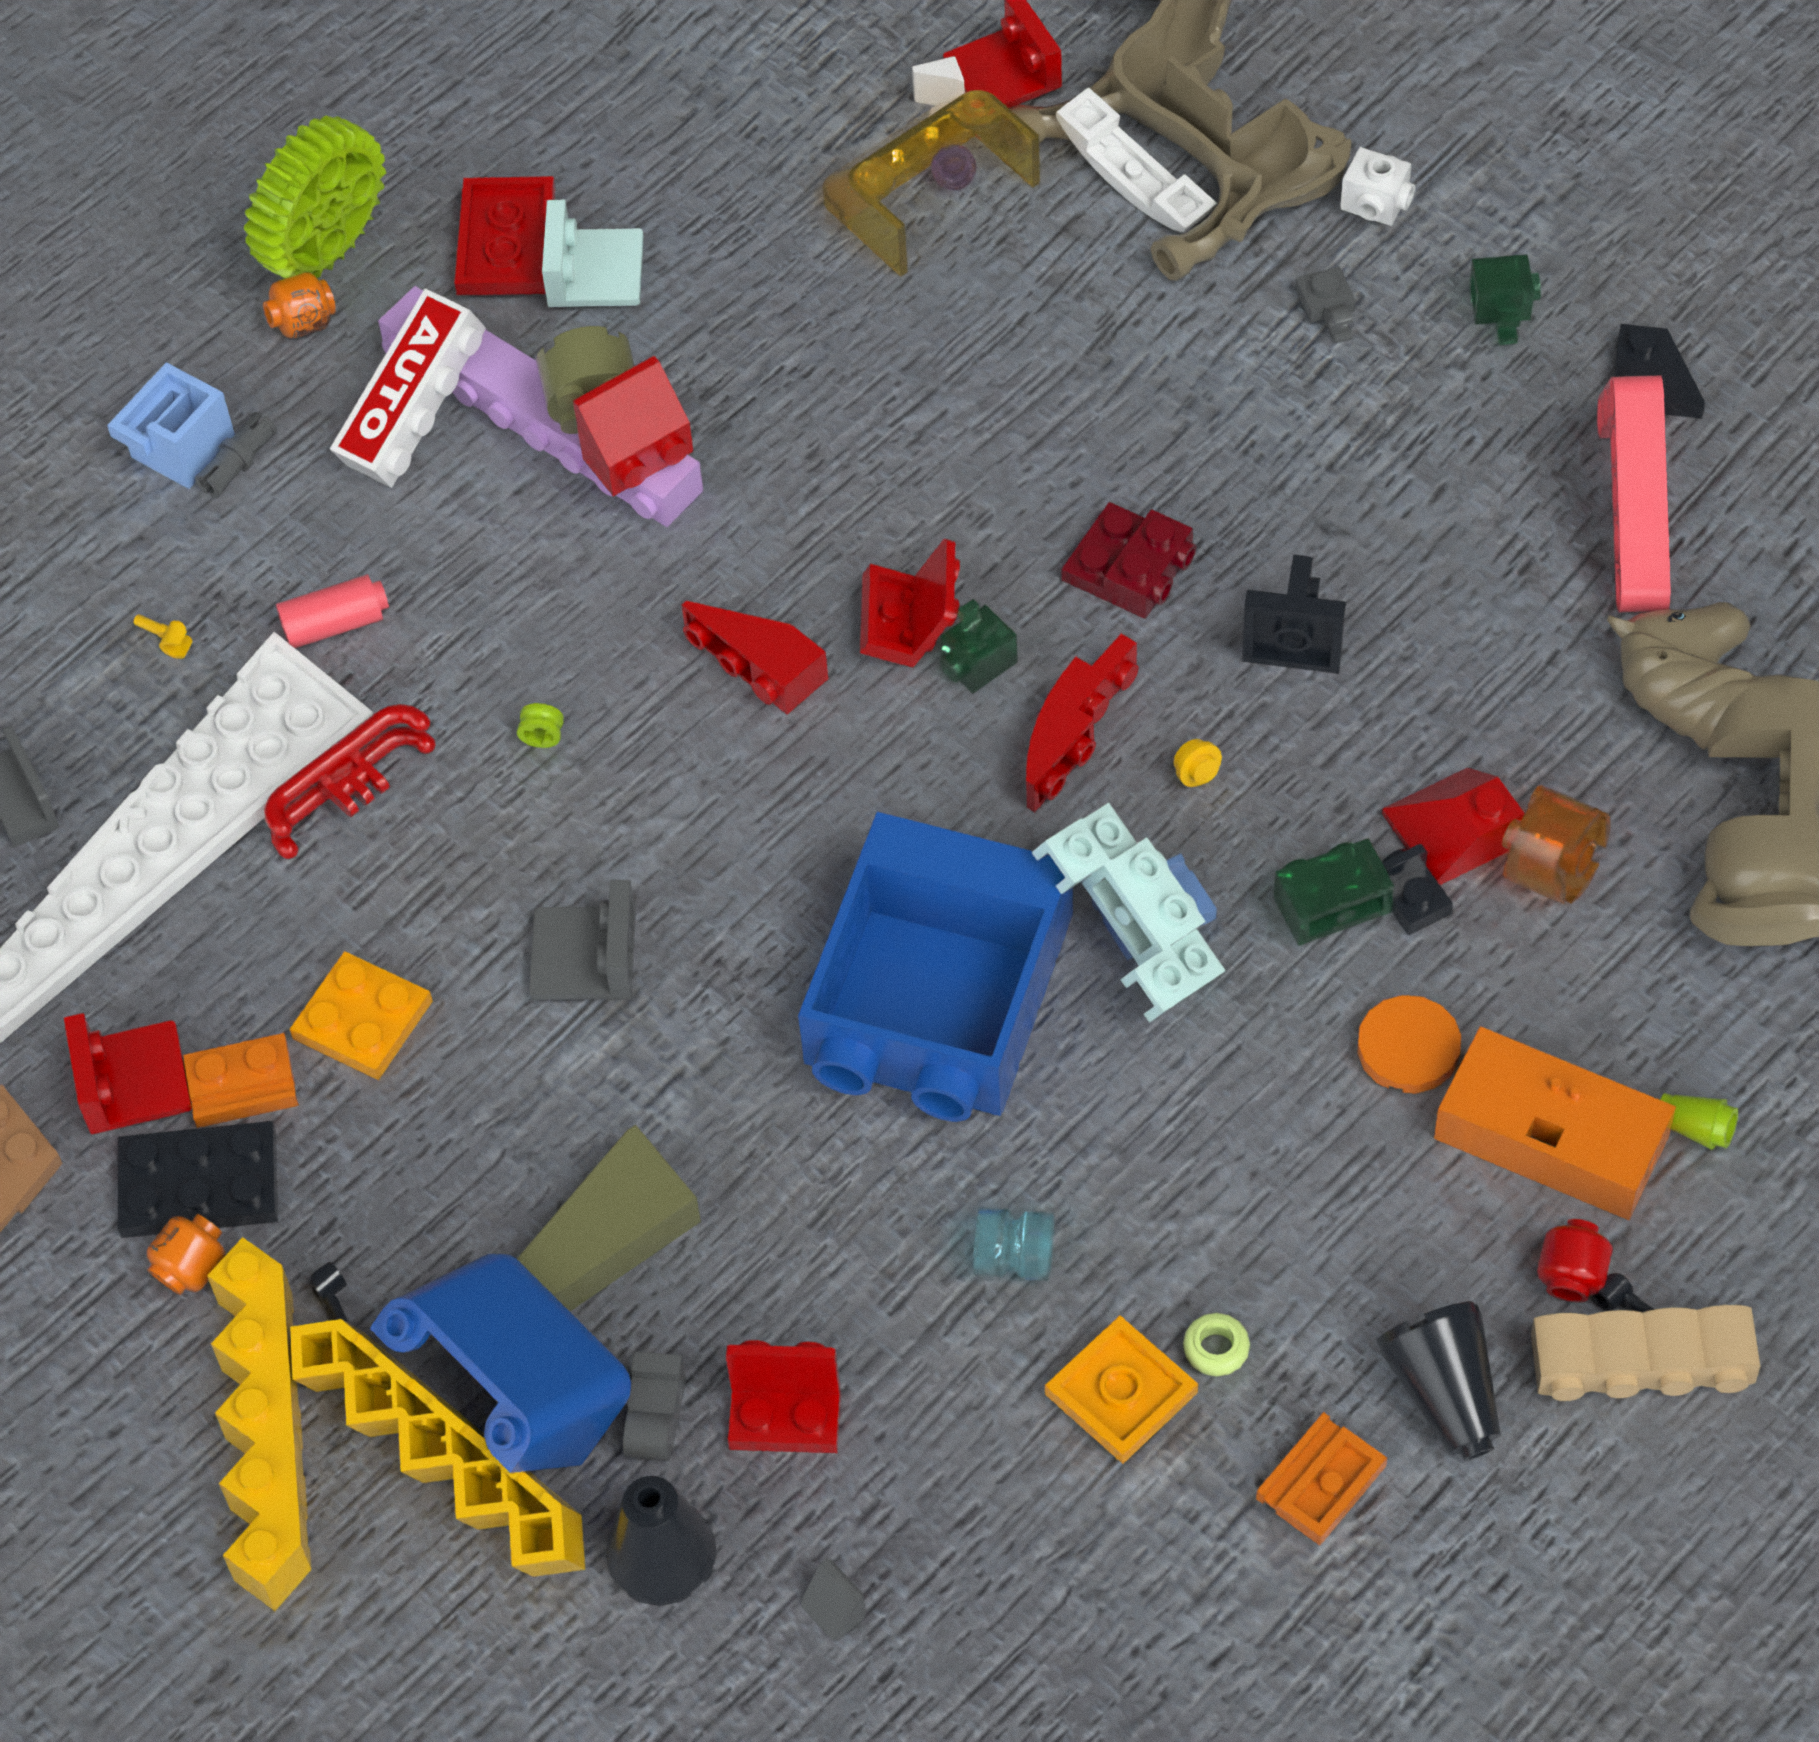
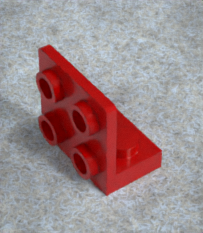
[943,0,1062,118]
[63,1013,192,1135]
[726,1340,841,1453]

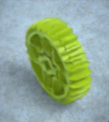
[244,115,386,278]

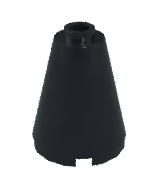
[1377,1301,1501,1461]
[606,1476,717,1606]

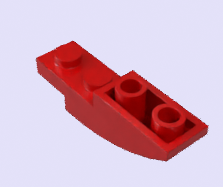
[1026,633,1139,813]

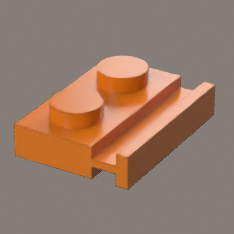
[183,1033,299,1128]
[1256,1412,1387,1546]

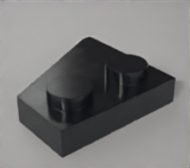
[1614,324,1705,419]

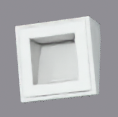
[912,56,965,109]

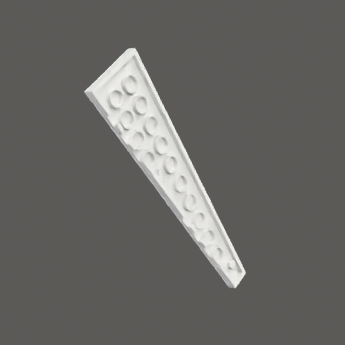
[0,632,373,1043]

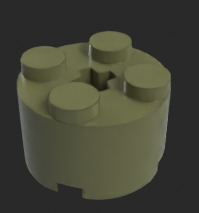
[536,326,635,434]

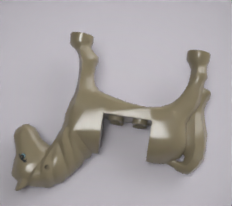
[1002,0,1351,281]
[1607,602,1819,946]

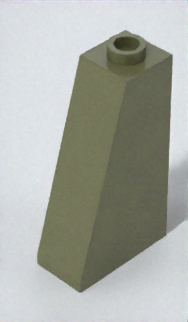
[517,1124,701,1311]

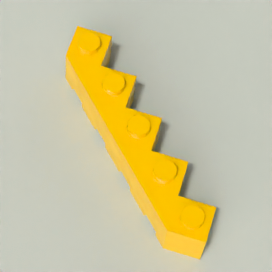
[207,1237,311,1611]
[290,1319,585,1577]

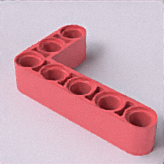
[1597,376,1671,612]

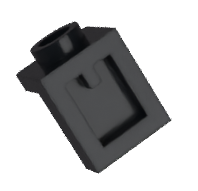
[1376,844,1453,935]

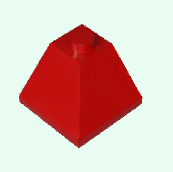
[1382,767,1525,885]

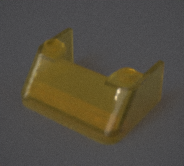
[822,90,1040,277]

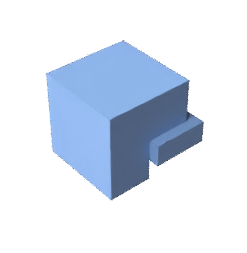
[107,362,235,489]

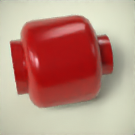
[1537,1219,1613,1303]

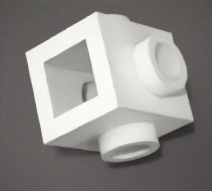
[1341,147,1415,226]

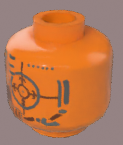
[263,273,336,338]
[147,1214,226,1295]

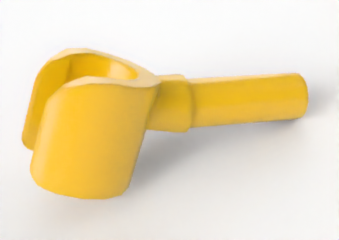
[134,614,193,659]

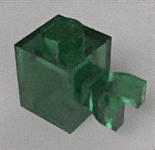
[1469,254,1541,345]
[940,599,1018,694]

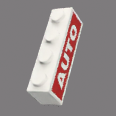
[330,289,486,488]

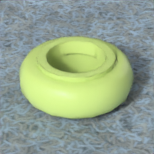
[1183,1313,1250,1377]

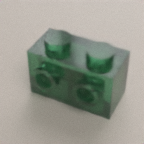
[1274,838,1394,946]

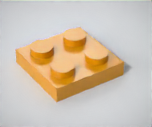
[289,951,433,1080]
[1045,1315,1198,1464]

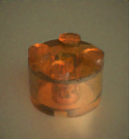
[1502,785,1611,904]

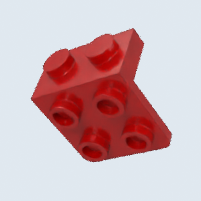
[860,539,960,668]

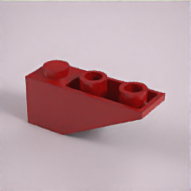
[681,601,828,715]

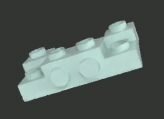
[1032,803,1226,1023]

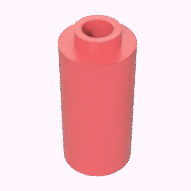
[275,574,389,649]

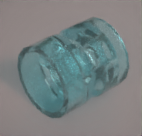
[973,1206,1055,1282]

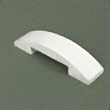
[1056,87,1217,233]

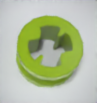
[517,703,564,748]

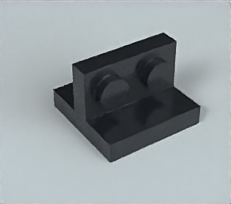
[1242,554,1346,674]

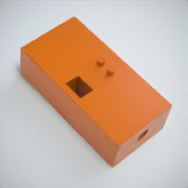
[1434,1026,1676,1220]

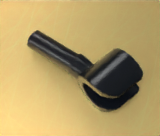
[311,1262,349,1323]
[1592,1273,1655,1313]

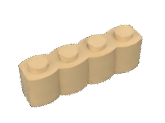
[1531,1305,1760,1401]

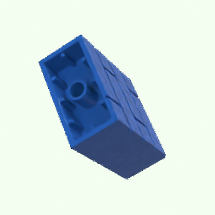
[798,812,1073,1122]

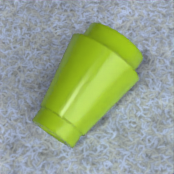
[1660,1093,1738,1150]

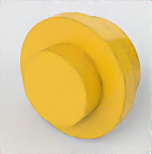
[1173,739,1222,787]

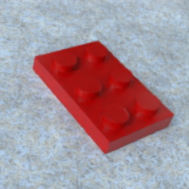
[454,176,555,295]

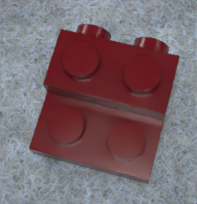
[1061,502,1197,619]

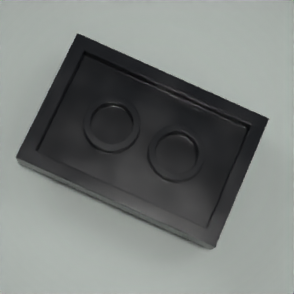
[118,1121,278,1238]

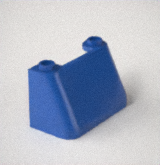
[370,1254,631,1473]

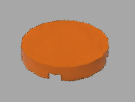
[1357,995,1461,1094]

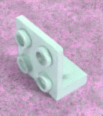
[542,200,644,307]

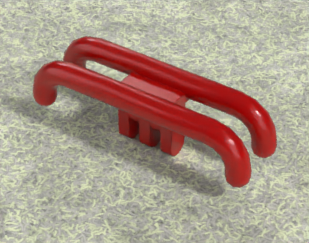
[264,704,436,859]

